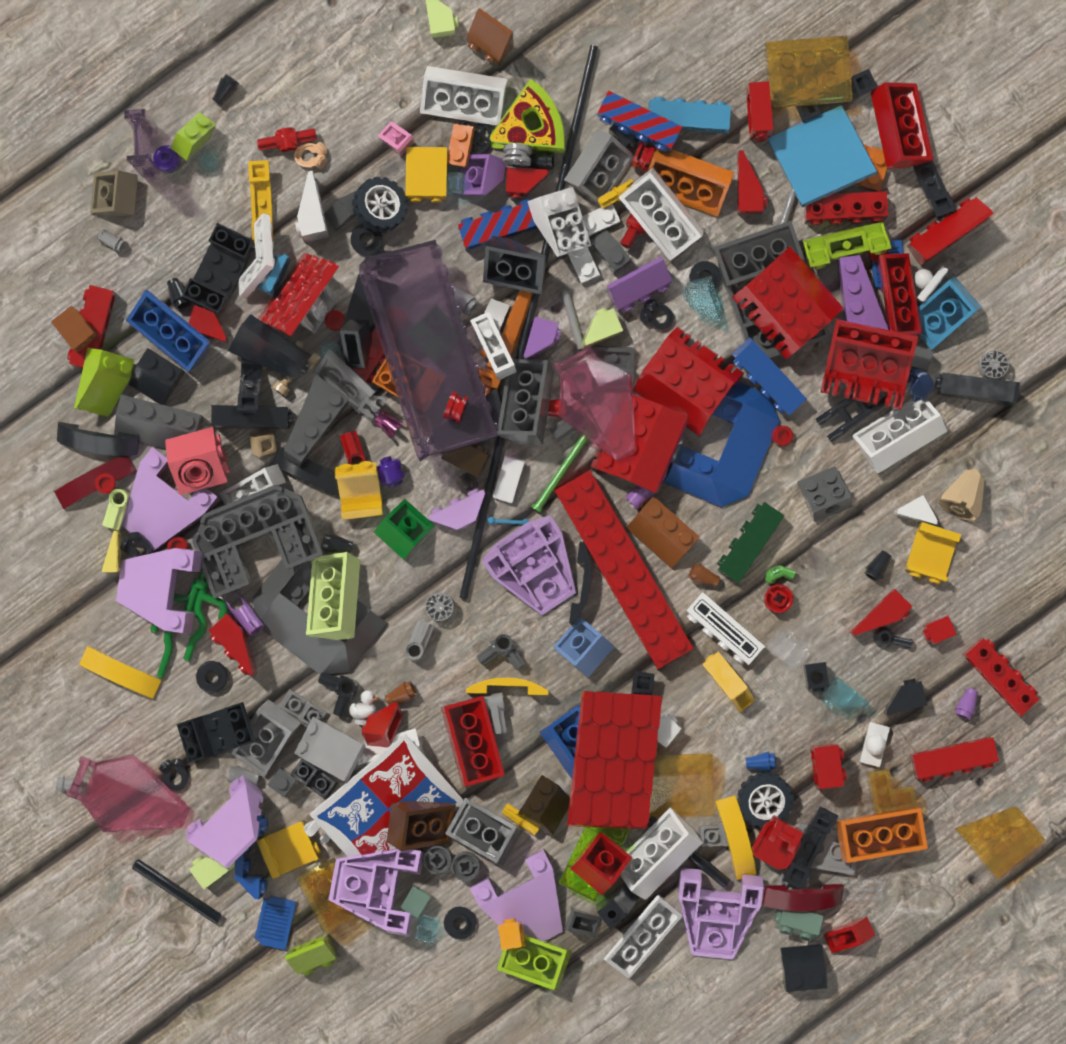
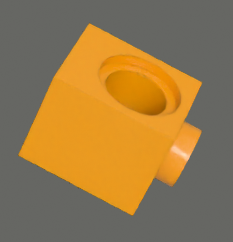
[498,918,526,950]

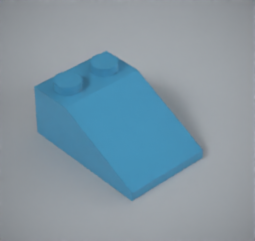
[918,276,982,350]

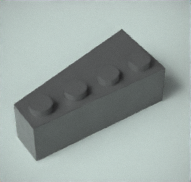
[283,375,349,468]

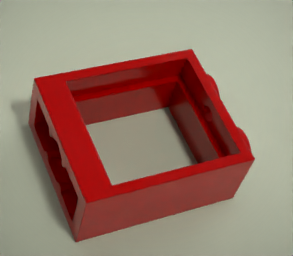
[746,81,773,142]

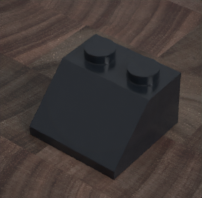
[129,348,185,405]
[780,944,828,992]

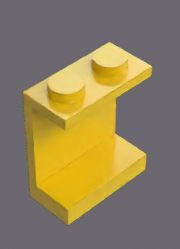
[405,147,448,203]
[335,461,383,520]
[905,522,961,584]
[256,820,321,879]

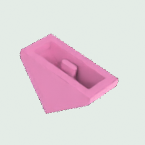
[378,121,415,157]

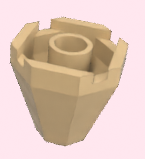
[937,469,985,522]

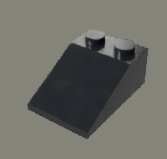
[483,236,546,294]

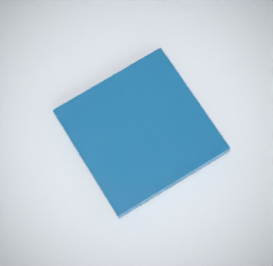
[768,105,877,207]

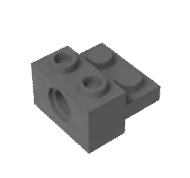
[798,466,852,522]

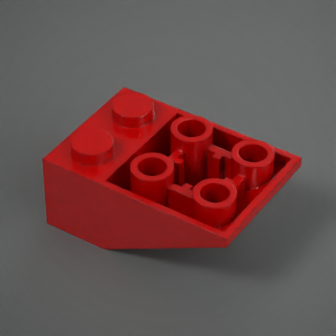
[208,614,258,676]

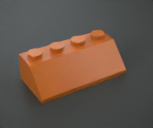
[648,149,734,217]

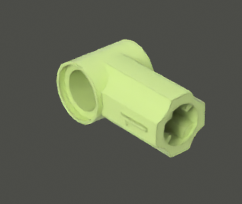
[102,489,130,530]

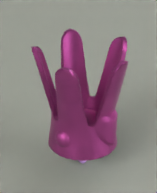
[374,410,404,439]

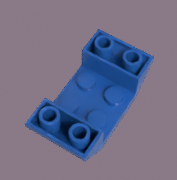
[235,813,268,899]

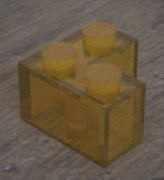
[866,768,917,814]

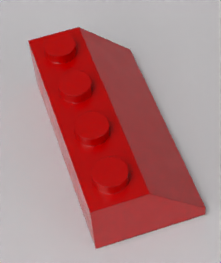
[870,82,934,169]
[907,197,994,266]
[877,253,922,336]
[441,696,505,787]

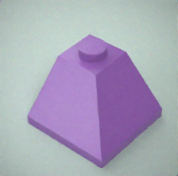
[455,154,506,195]

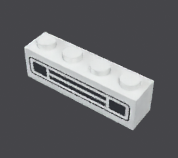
[686,592,765,665]

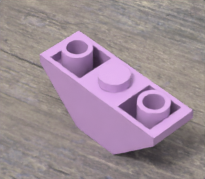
[428,488,485,530]

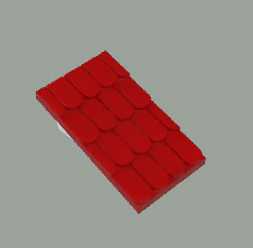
[257,253,339,336]
[567,691,662,830]

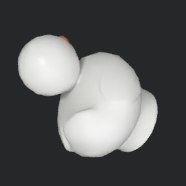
[349,690,377,725]

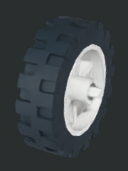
[352,177,408,233]
[737,771,794,828]

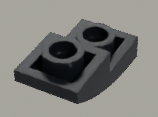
[291,758,338,800]

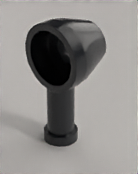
[873,627,913,649]

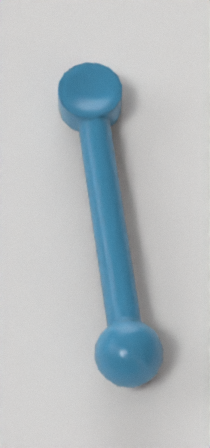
[487,517,529,525]

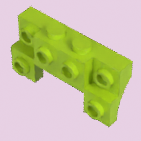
[802,222,891,269]

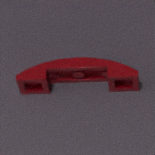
[54,456,136,509]
[762,884,844,911]

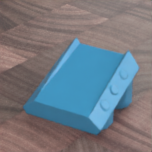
[257,254,291,296]

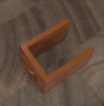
[51,306,98,353]

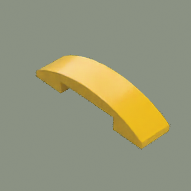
[248,160,273,243]
[79,646,162,699]
[466,677,549,695]
[715,795,756,880]

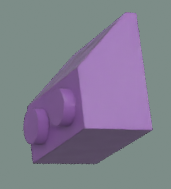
[524,317,562,359]

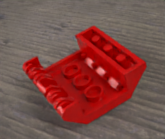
[732,246,844,359]
[820,319,918,410]
[633,327,744,437]
[590,392,689,494]

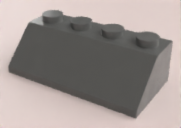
[497,359,554,445]
[114,395,204,449]

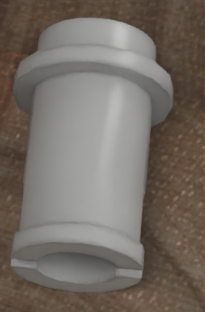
[98,229,125,252]
[56,776,83,793]

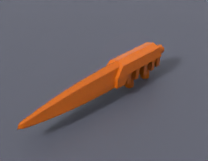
[472,290,533,397]

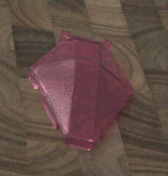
[554,344,635,461]
[66,754,190,832]

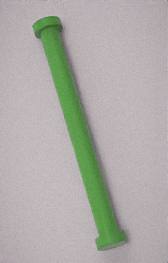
[531,426,596,513]

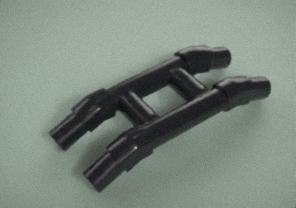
[816,393,887,442]

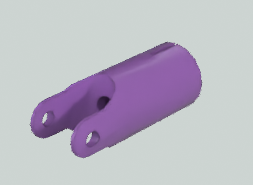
[625,474,667,510]
[225,591,265,637]

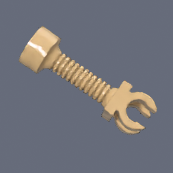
[272,341,321,397]

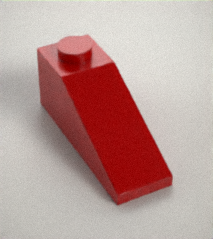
[737,150,767,214]
[849,589,913,635]

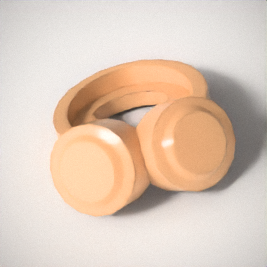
[294,142,327,169]

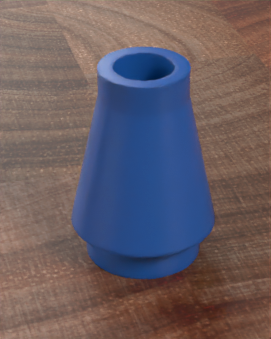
[746,751,776,772]

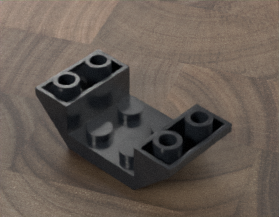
[182,223,254,314]
[176,702,256,763]

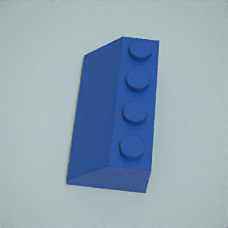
[126,290,210,372]
[539,705,580,779]

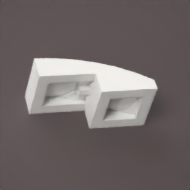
[493,455,525,503]

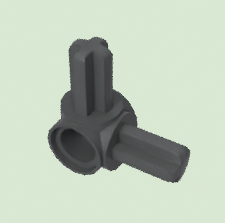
[476,634,525,670]

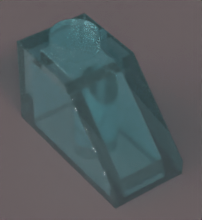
[683,276,724,321]
[820,677,870,710]

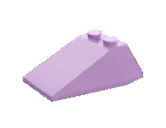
[481,515,576,615]

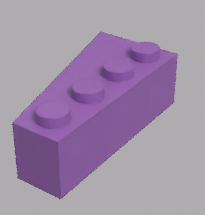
[837,255,888,330]

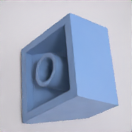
[553,616,615,677]

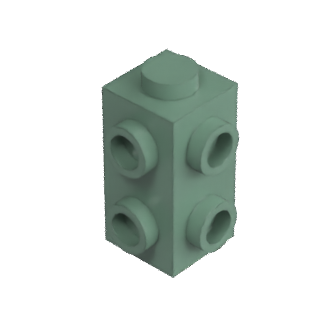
[773,909,823,941]

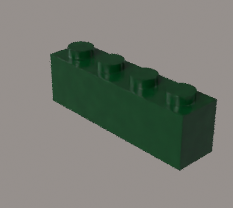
[717,502,785,584]

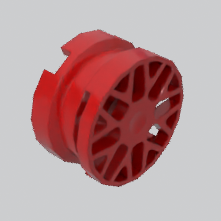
[631,142,656,173]
[443,391,469,424]
[764,584,793,613]

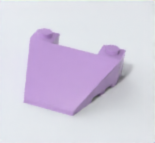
[122,447,220,550]
[116,548,203,633]
[185,775,263,869]
[470,848,563,941]
[329,849,424,936]
[678,868,764,959]

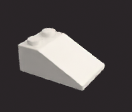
[295,171,329,242]

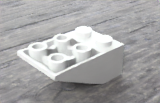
[527,187,592,257]

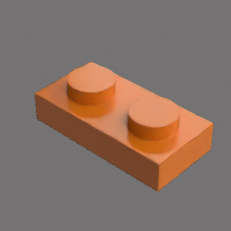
[447,124,475,168]

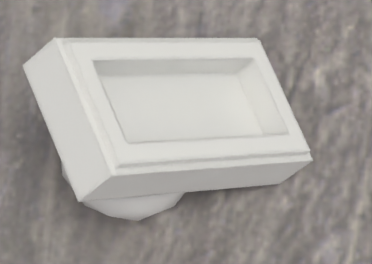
[914,266,948,304]
[859,722,890,767]

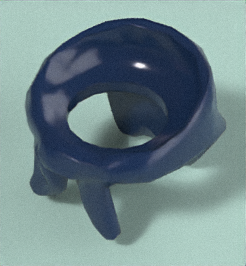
[906,368,935,402]

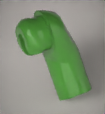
[765,565,796,584]

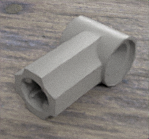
[405,619,435,661]
[482,692,507,734]

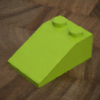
[74,348,135,417]
[284,933,338,976]
[497,934,572,990]

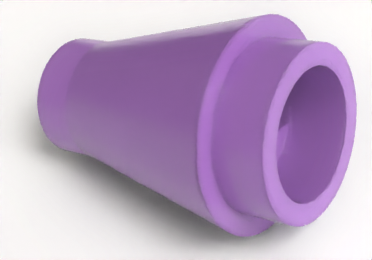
[955,688,979,720]

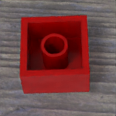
[810,743,847,789]
[570,831,632,895]

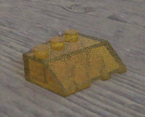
[954,806,1045,879]
[295,858,357,933]

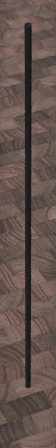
[459,45,598,599]

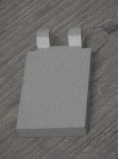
[315,349,387,422]
[799,823,857,875]

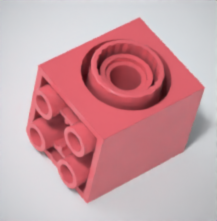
[165,427,230,495]

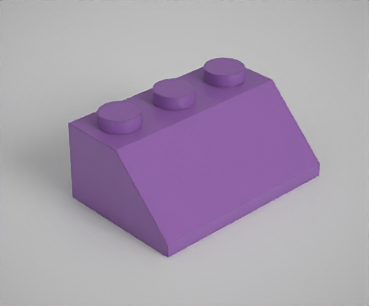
[606,256,672,313]

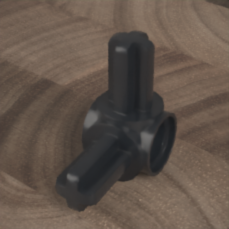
[318,672,358,717]

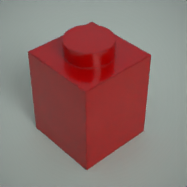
[922,616,957,644]

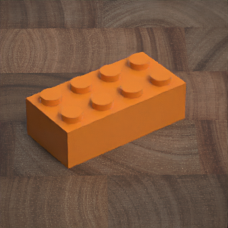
[836,806,928,863]

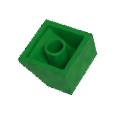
[374,499,435,560]

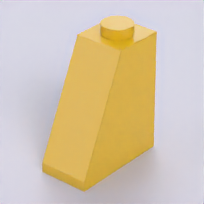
[702,652,755,713]

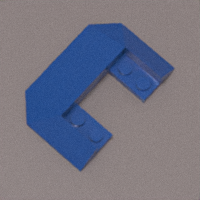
[665,382,779,507]

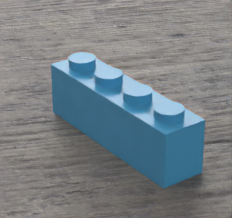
[648,97,731,134]

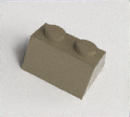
[90,170,138,216]

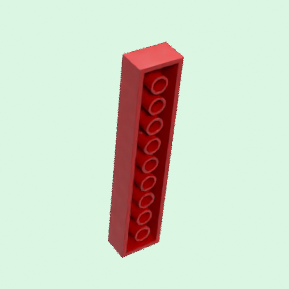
[554,470,694,669]

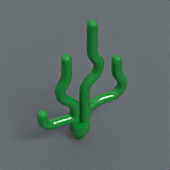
[150,571,228,679]

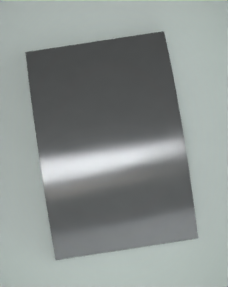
[713,221,831,358]

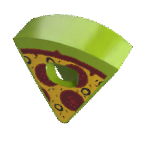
[490,78,565,154]

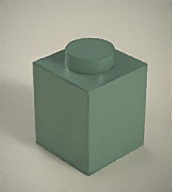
[400,885,431,918]

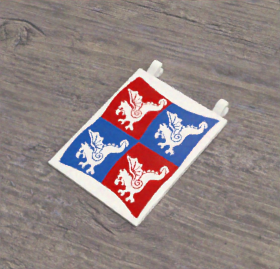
[304,734,464,857]

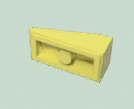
[102,531,121,573]

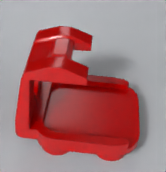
[752,815,804,869]

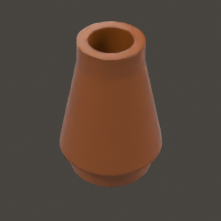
[688,563,720,588]
[385,681,417,705]

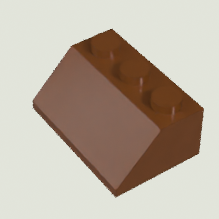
[626,496,699,569]

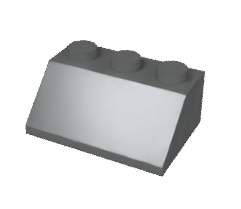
[564,129,634,206]

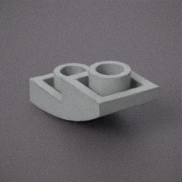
[279,689,327,725]
[698,825,728,847]

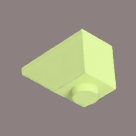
[426,0,459,38]
[581,308,623,349]
[189,856,235,889]

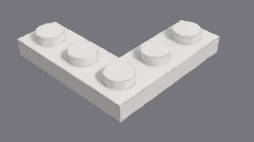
[567,204,620,284]
[238,213,275,298]

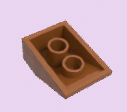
[466,8,514,65]

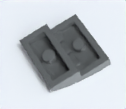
[592,346,635,390]

